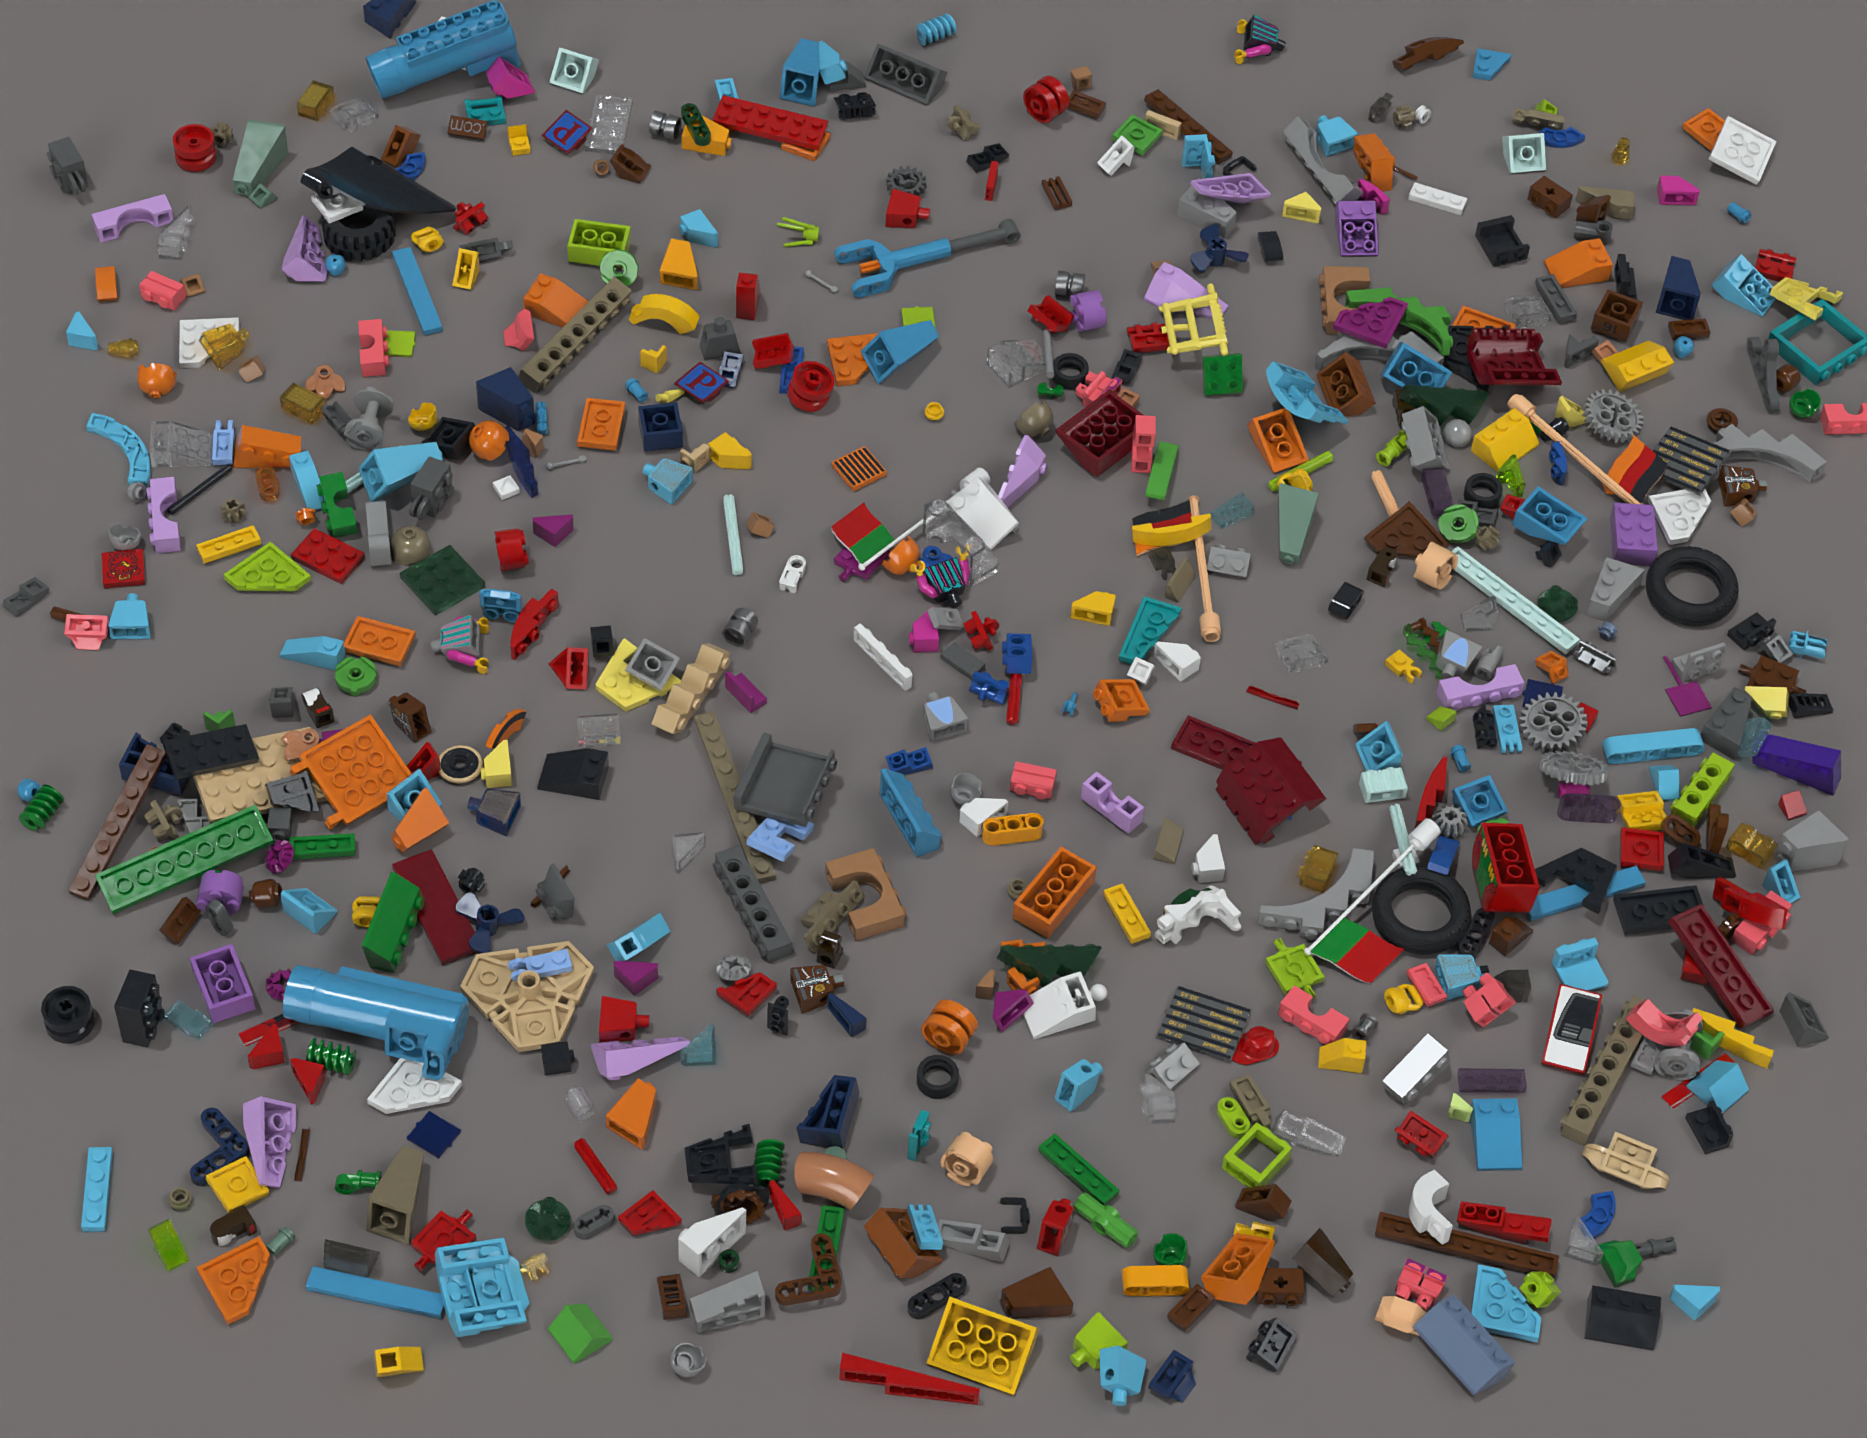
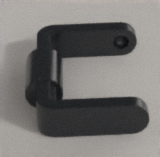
[1223,156,1257,176]
[1000,1197,1029,1233]

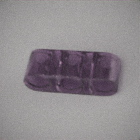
[1422,468,1454,517]
[1557,793,1621,823]

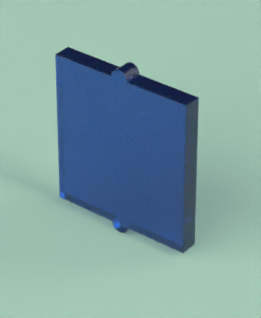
[1522,679,1563,711]
[407,1111,461,1159]

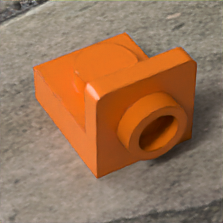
[1535,650,1569,684]
[1006,967,1040,995]

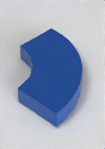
[1539,127,1586,148]
[395,152,425,181]
[1577,1190,1616,1242]

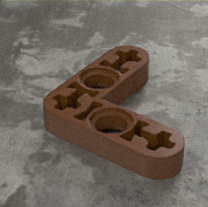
[1706,803,1729,854]
[775,1233,841,1306]

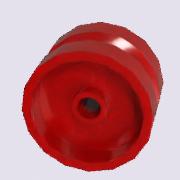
[1023,75,1070,123]
[172,124,217,172]
[787,361,835,412]

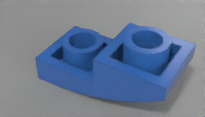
[1549,441,1567,486]
[885,747,933,774]

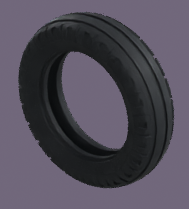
[1646,546,1739,626]
[1372,866,1471,954]

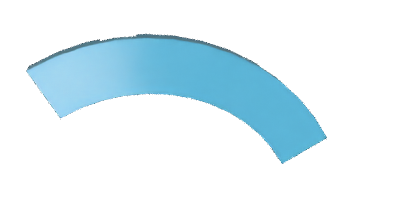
[86,413,151,487]

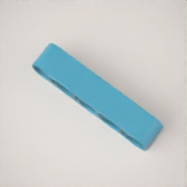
[1602,728,1705,764]

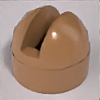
[593,159,609,175]

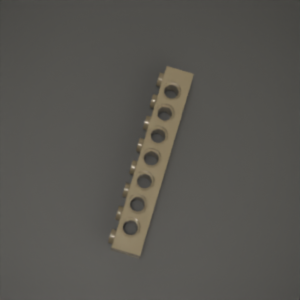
[518,277,632,393]
[1560,995,1658,1147]

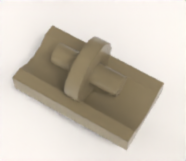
[947,105,979,141]
[144,800,182,841]

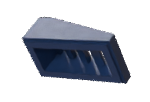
[827,993,867,1037]

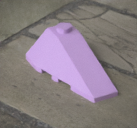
[1190,173,1271,204]
[1144,262,1229,319]
[998,435,1047,508]
[591,1037,690,1080]
[243,1096,296,1188]

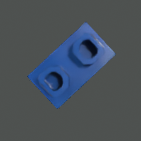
[969,671,1009,705]

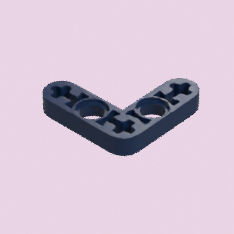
[190,1108,249,1186]

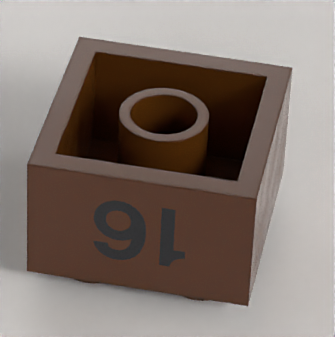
[1591,289,1643,342]

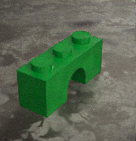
[316,472,357,538]

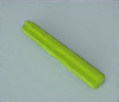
[1268,451,1334,492]

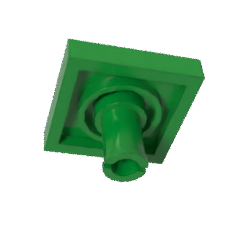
[1202,353,1243,396]

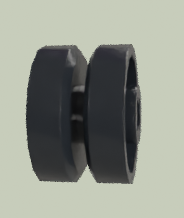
[41,986,95,1044]

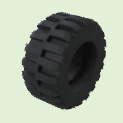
[321,206,396,262]

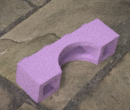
[91,194,174,243]
[147,477,181,553]
[1436,664,1524,711]

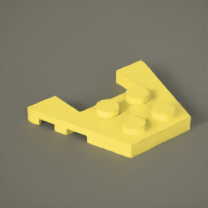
[1770,277,1843,320]
[595,638,681,712]

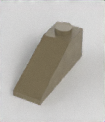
[1576,186,1635,220]

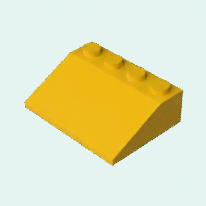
[926,1297,1040,1395]

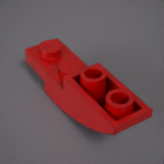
[510,588,559,660]
[1712,877,1788,929]
[1457,1201,1552,1244]

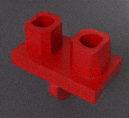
[453,202,488,235]
[963,611,999,651]

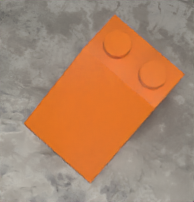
[1544,238,1613,288]
[523,273,589,328]
[1247,408,1309,474]
[1201,1233,1275,1305]

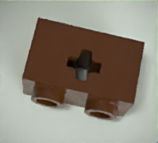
[1527,176,1573,218]
[1255,1268,1304,1306]

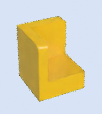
[640,345,667,373]

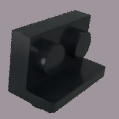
[1614,254,1637,297]
[1727,612,1776,650]
[1685,1100,1733,1154]
[1246,1317,1297,1372]

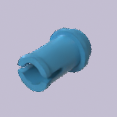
[1727,202,1751,223]
[625,378,649,402]
[1450,745,1471,772]

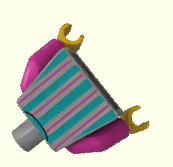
[431,614,490,674]

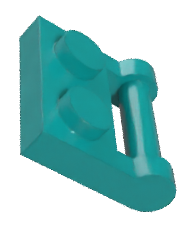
[464,95,506,126]

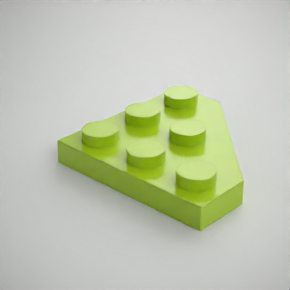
[223,541,311,591]

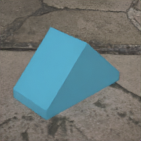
[66,311,98,350]
[1649,765,1680,802]
[1762,859,1801,903]
[1670,1284,1720,1321]

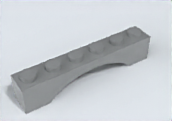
[1283,116,1363,204]

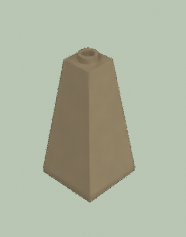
[366,1145,424,1245]

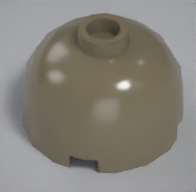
[1014,400,1053,437]
[390,526,431,566]

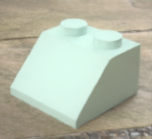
[549,47,599,93]
[1502,133,1546,173]

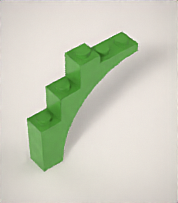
[1345,287,1453,356]

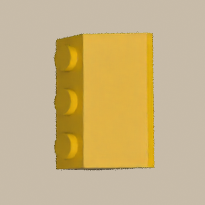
[1601,340,1674,393]
[1471,408,1540,473]

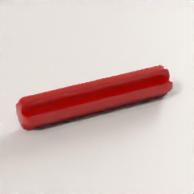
[1006,673,1022,725]
[574,1138,617,1194]

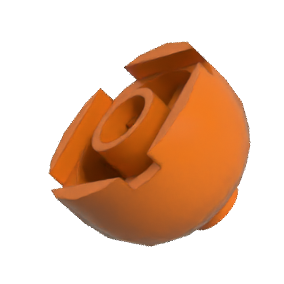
[137,363,177,398]
[469,420,509,461]
[881,535,920,575]

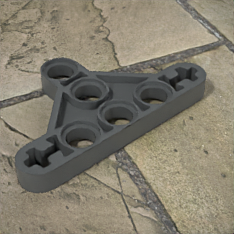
[1747,337,1780,411]

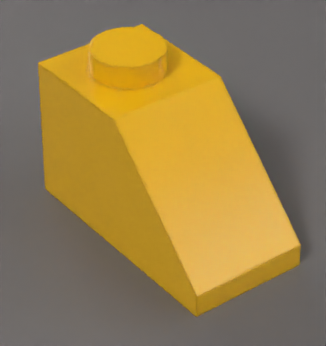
[1070,591,1116,626]
[1318,1038,1366,1073]

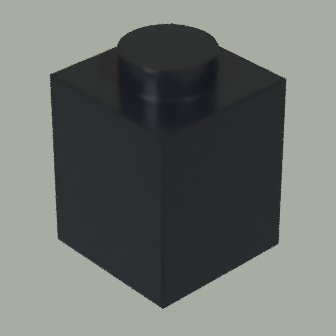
[590,625,614,657]
[541,1041,575,1076]

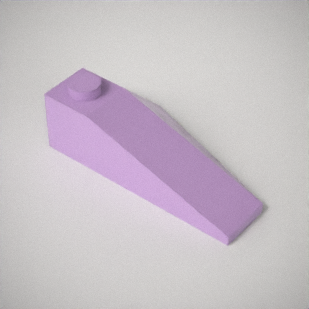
[282,215,327,281]

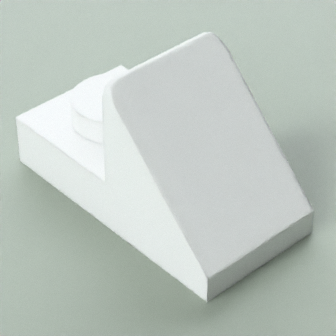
[1097,136,1135,176]

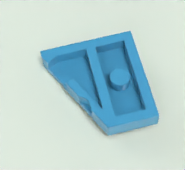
[1472,48,1511,81]

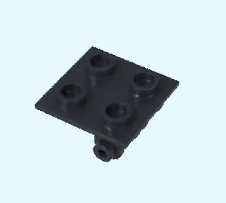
[834,92,876,119]

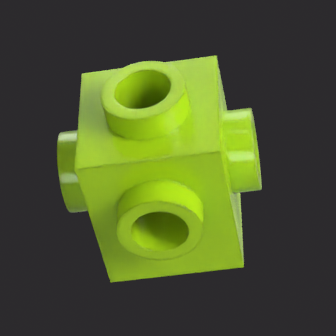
[1519,1272,1561,1308]

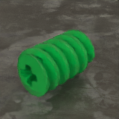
[19,784,64,831]
[306,1038,356,1075]
[754,1139,785,1190]

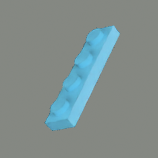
[81,1147,113,1232]

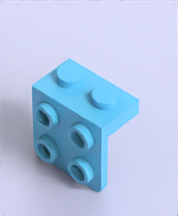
[1181,134,1215,179]
[1552,938,1608,991]

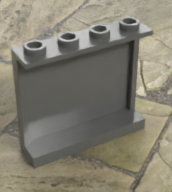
[733,732,838,827]

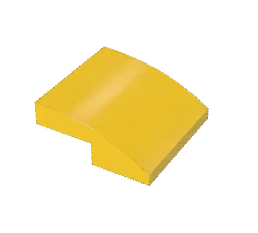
[1617,791,1670,831]

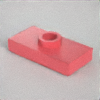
[1406,963,1447,1007]

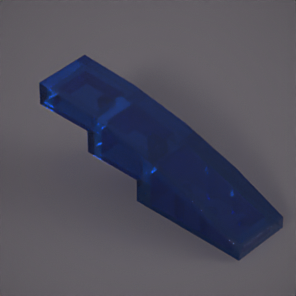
[505,426,538,498]

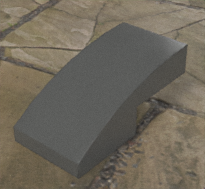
[1457,500,1498,527]
[3,577,49,617]

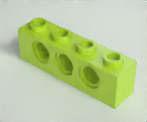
[1670,752,1735,828]

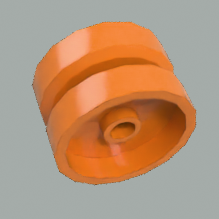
[921,999,978,1055]

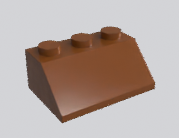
[1316,352,1376,417]
[863,1208,943,1278]

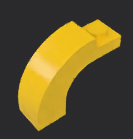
[628,294,700,335]

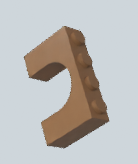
[1319,266,1370,335]
[825,848,907,941]

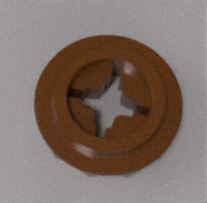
[1706,408,1738,432]
[1718,913,1741,940]

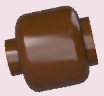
[1776,364,1801,393]
[249,879,283,909]

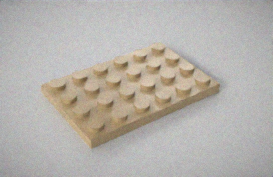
[193,727,328,824]

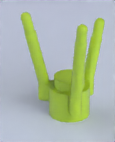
[777,217,819,247]

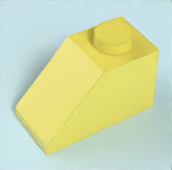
[1745,686,1789,719]
[480,740,512,788]

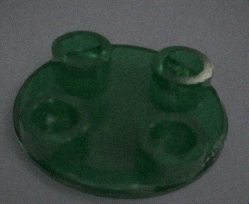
[1537,585,1578,622]
[525,1197,571,1241]

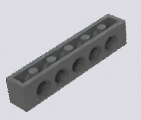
[713,845,792,963]

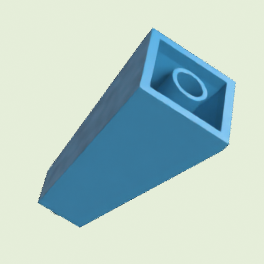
[780,38,819,106]
[861,320,939,384]

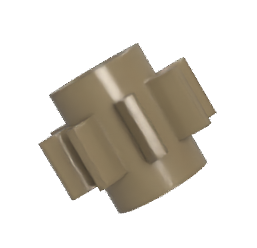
[1393,105,1416,128]
[210,122,233,145]
[220,498,246,523]
[1475,525,1500,551]

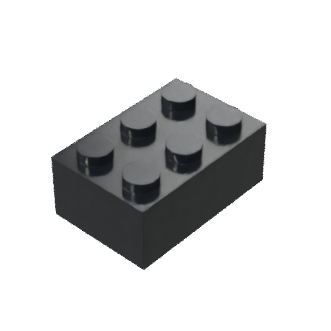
[114,969,165,1048]

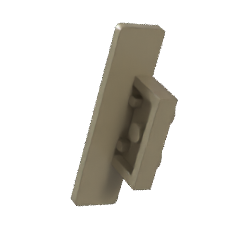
[800,881,864,953]

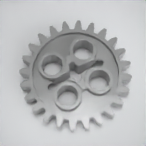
[1582,389,1644,443]
[1520,692,1587,752]
[1540,751,1609,786]

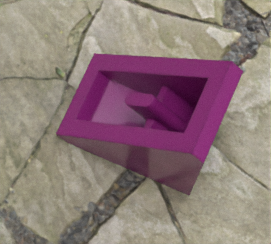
[532,514,573,547]
[614,961,658,996]
[993,989,1034,1032]

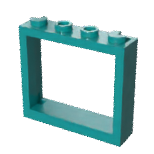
[1768,299,1867,385]

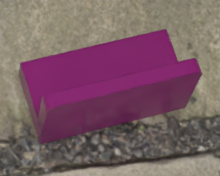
[725,671,767,713]

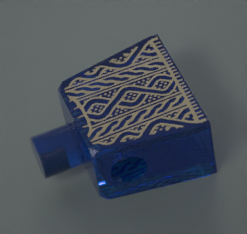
[467,789,521,836]

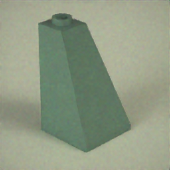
[232,120,288,196]
[1277,483,1318,564]

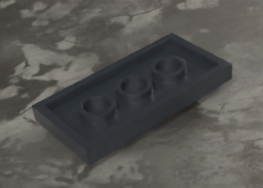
[163,724,259,780]
[1613,885,1704,935]

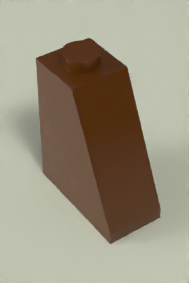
[1000,1267,1073,1319]

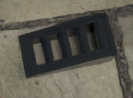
[1788,693,1833,718]

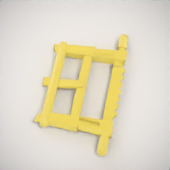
[1158,283,1228,356]

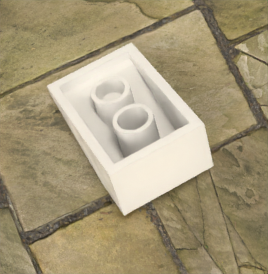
[949,476,1019,550]
[678,1207,746,1277]

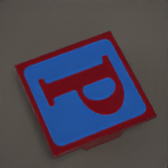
[542,110,593,154]
[674,362,729,404]

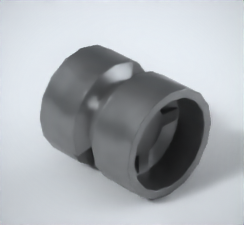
[649,110,682,140]
[1055,270,1085,296]
[722,607,758,646]

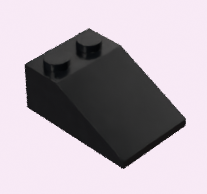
[537,748,609,800]

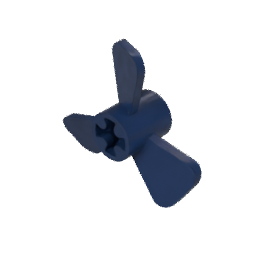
[1190,224,1249,273]
[455,893,525,954]

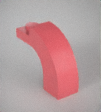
[1625,999,1703,1047]

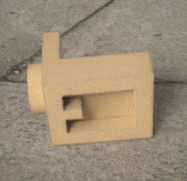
[679,443,710,473]

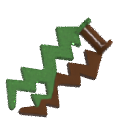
[1403,617,1443,679]

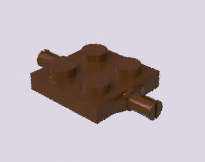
[1738,655,1807,696]

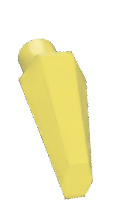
[655,389,685,404]

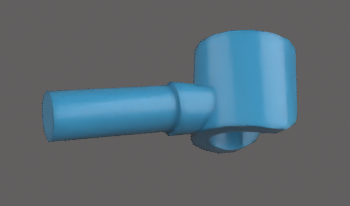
[1061,692,1078,716]

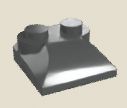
[536,863,575,920]

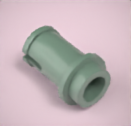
[265,1227,295,1256]

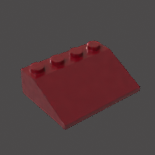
[1055,390,1143,477]

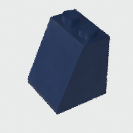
[1656,256,1701,320]
[476,367,535,431]

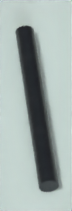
[167,464,233,515]

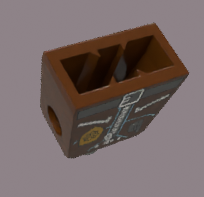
[1718,465,1767,506]
[388,693,431,743]
[790,965,844,1014]

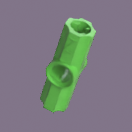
[1073,1192,1139,1248]

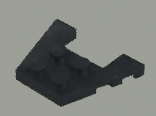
[1439,326,1509,392]
[1535,848,1617,914]
[684,1124,758,1185]

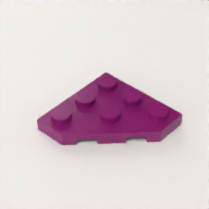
[1333,297,1408,349]

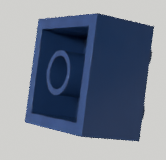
[638,402,683,451]

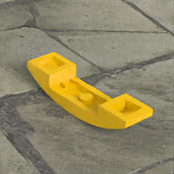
[1132,514,1211,546]

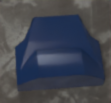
[1148,1350,1196,1402]

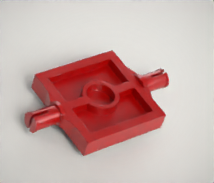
[411,1209,477,1271]

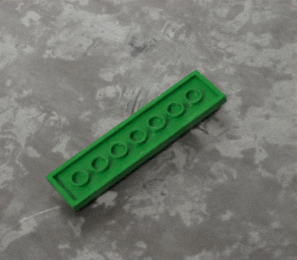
[95,804,274,914]

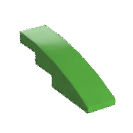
[1145,441,1179,500]

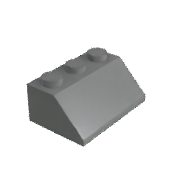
[1401,406,1450,472]

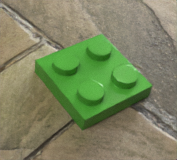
[1112,114,1163,156]

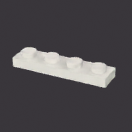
[853,623,913,691]

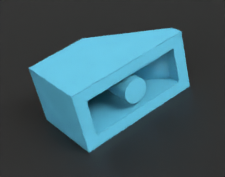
[679,209,718,248]

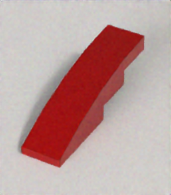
[1415,757,1447,828]

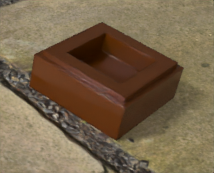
[1353,723,1378,732]

